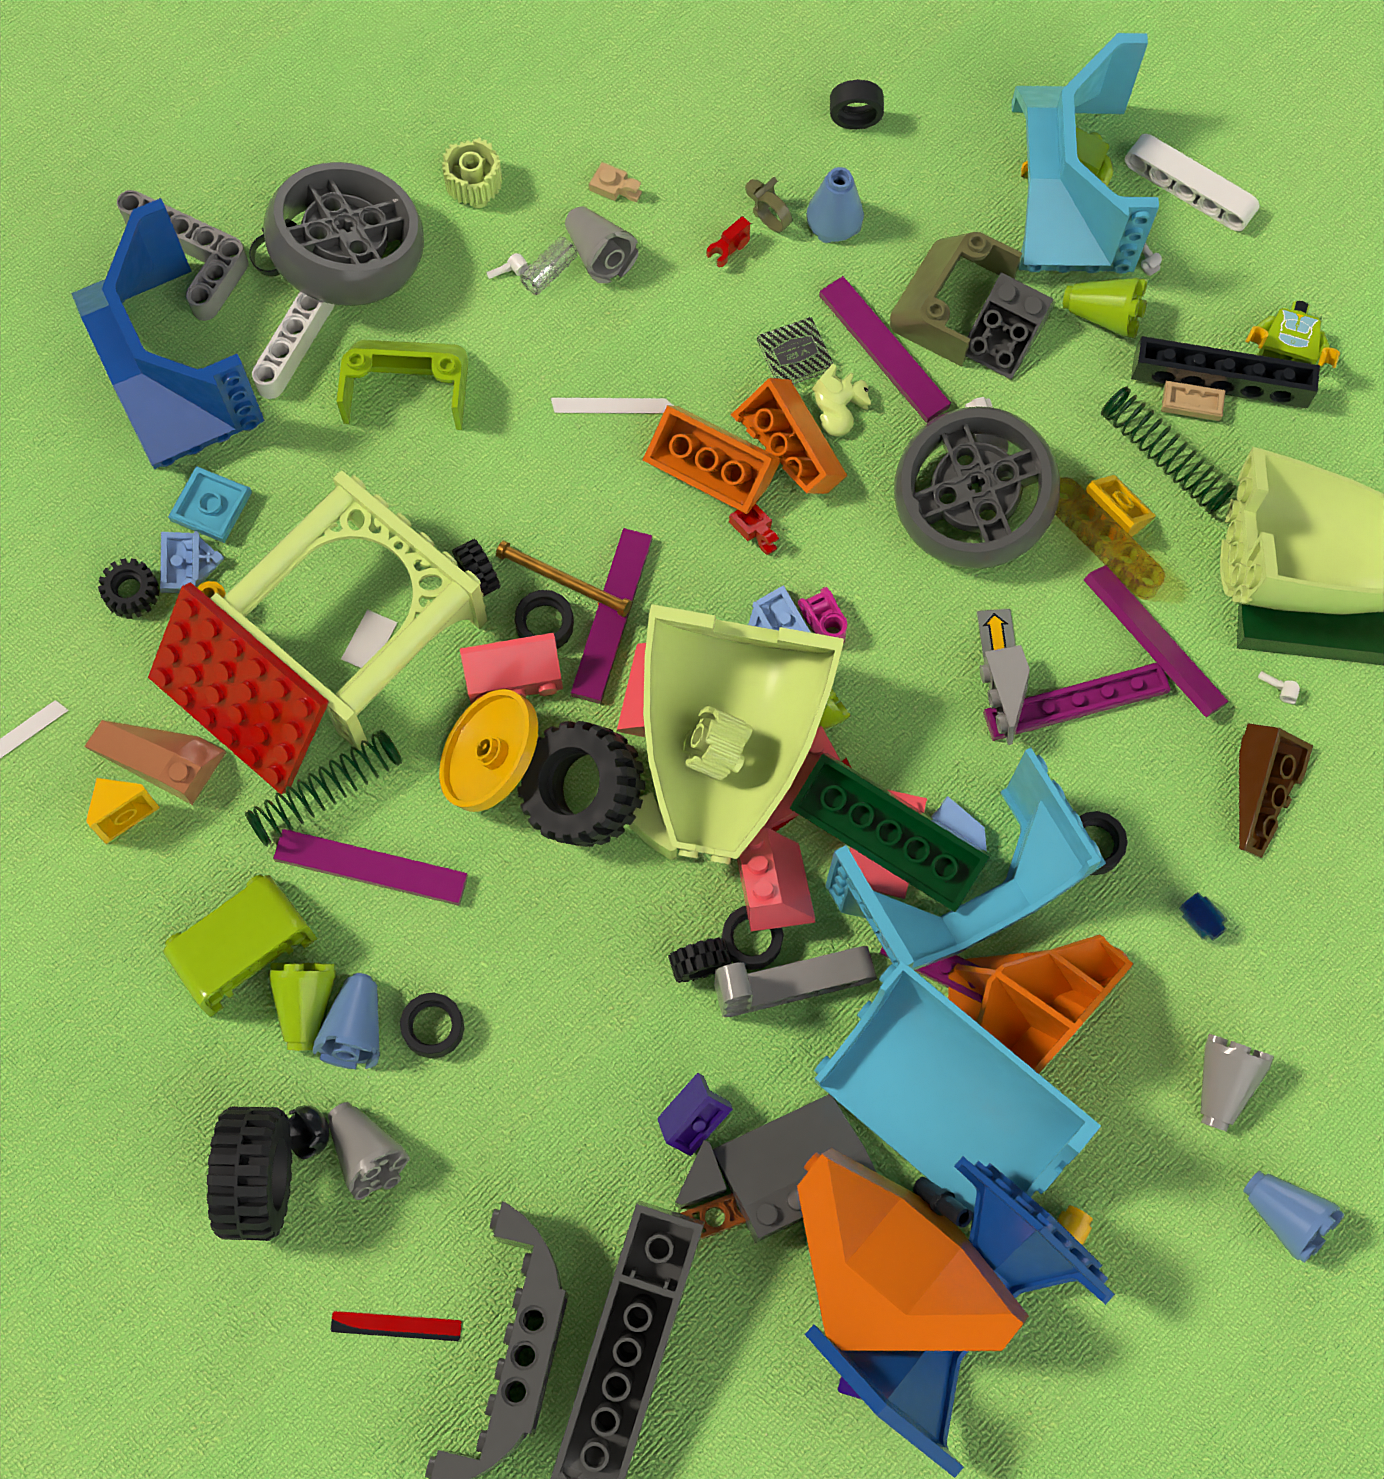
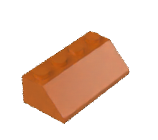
[643,405,781,514]

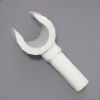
[1141,242,1162,276]
[486,253,529,279]
[1258,671,1300,704]

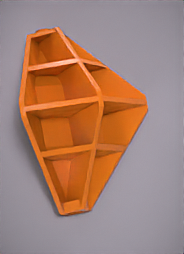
[948,934,1133,1074]
[797,1148,1029,1351]

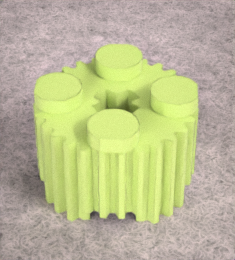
[442,138,502,209]
[682,706,752,780]

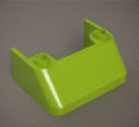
[336,340,468,430]

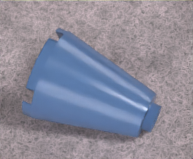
[313,973,380,1069]

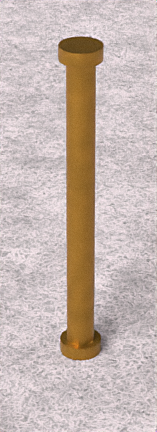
[496,540,632,617]

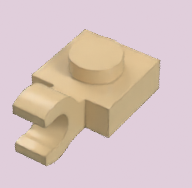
[589,162,642,202]

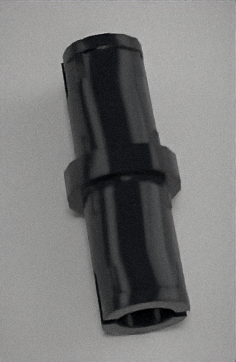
[913,1177,973,1228]

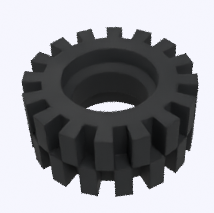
[452,538,501,597]
[98,558,160,619]
[668,937,732,983]

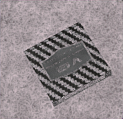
[757,317,833,384]

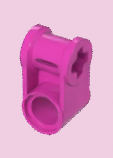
[798,587,847,644]

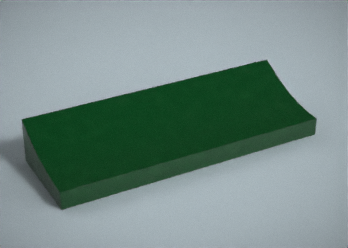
[1237,603,1384,665]
[789,753,992,912]

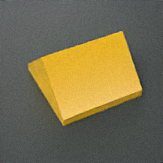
[1080,475,1156,545]
[86,778,160,844]

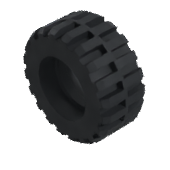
[517,721,645,847]
[207,1106,292,1241]

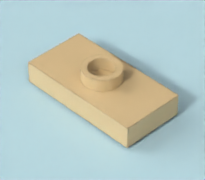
[1161,381,1225,421]

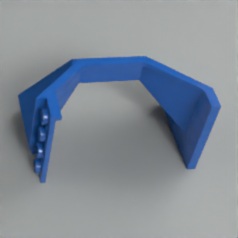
[71,198,265,469]
[805,1156,1115,1478]

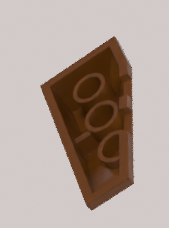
[1239,723,1313,858]

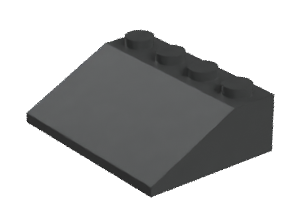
[712,1094,876,1243]

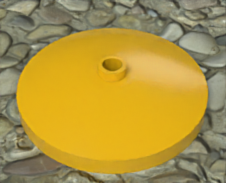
[439,689,538,812]

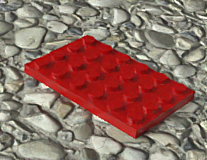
[148,582,329,794]

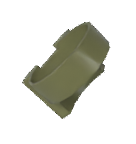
[745,177,792,233]

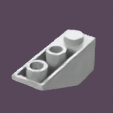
[980,645,1030,745]

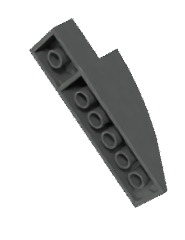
[550,1200,705,1479]

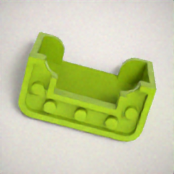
[163,874,318,1017]

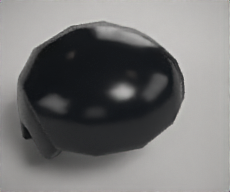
[288,1105,330,1160]

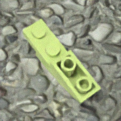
[629,790,677,860]

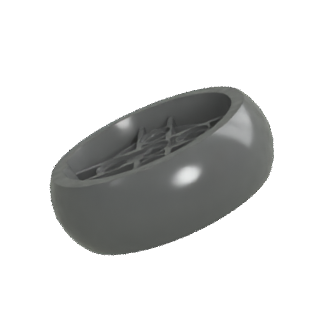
[263,162,424,306]
[894,406,1060,569]

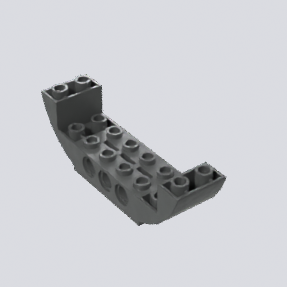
[425,1201,569,1479]

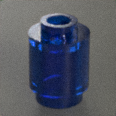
[1179,892,1228,941]

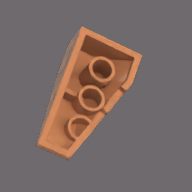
[85,720,226,805]

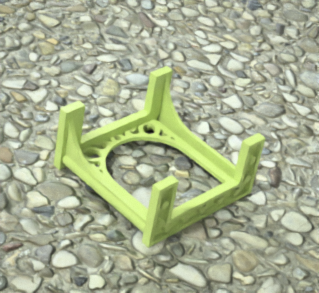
[210,470,488,751]

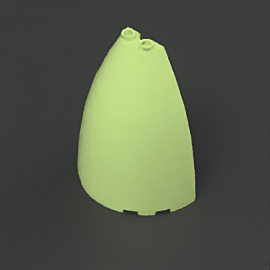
[1220,447,1384,615]
[643,604,844,864]

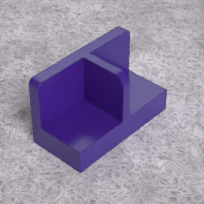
[658,1073,733,1156]

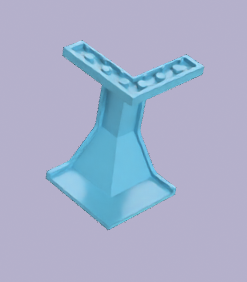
[1012,33,1159,274]
[825,748,1106,970]

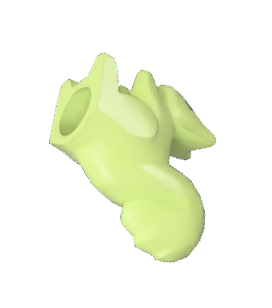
[812,363,871,437]

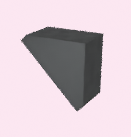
[675,1140,726,1209]

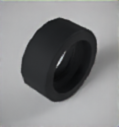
[830,79,884,129]
[514,590,574,649]
[1079,811,1128,875]
[722,906,784,970]
[400,992,465,1059]

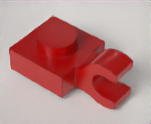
[706,216,751,268]
[729,503,779,555]

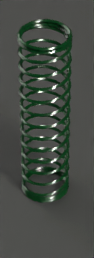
[1101,386,1236,514]
[245,730,402,847]

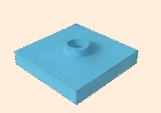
[168,466,252,543]

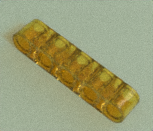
[1055,477,1165,600]

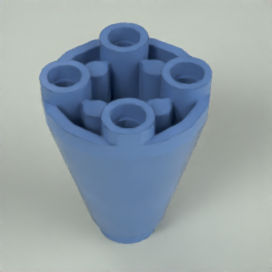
[806,167,864,243]
[1243,1171,1345,1263]

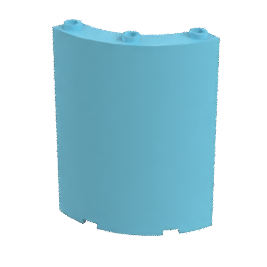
[814,961,1101,1213]

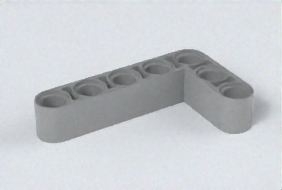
[117,190,248,321]
[714,946,877,1017]

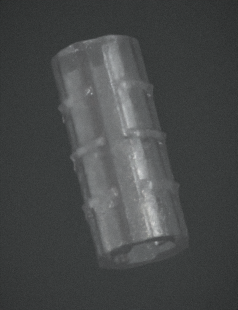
[520,237,578,295]

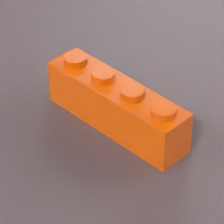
[731,378,847,494]

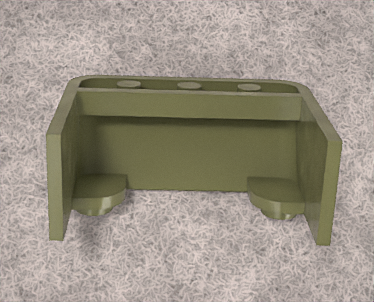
[889,232,1022,367]

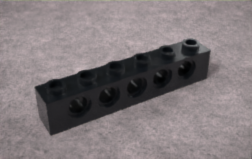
[1131,336,1320,408]

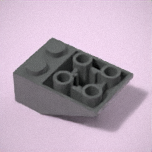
[966,273,1056,380]

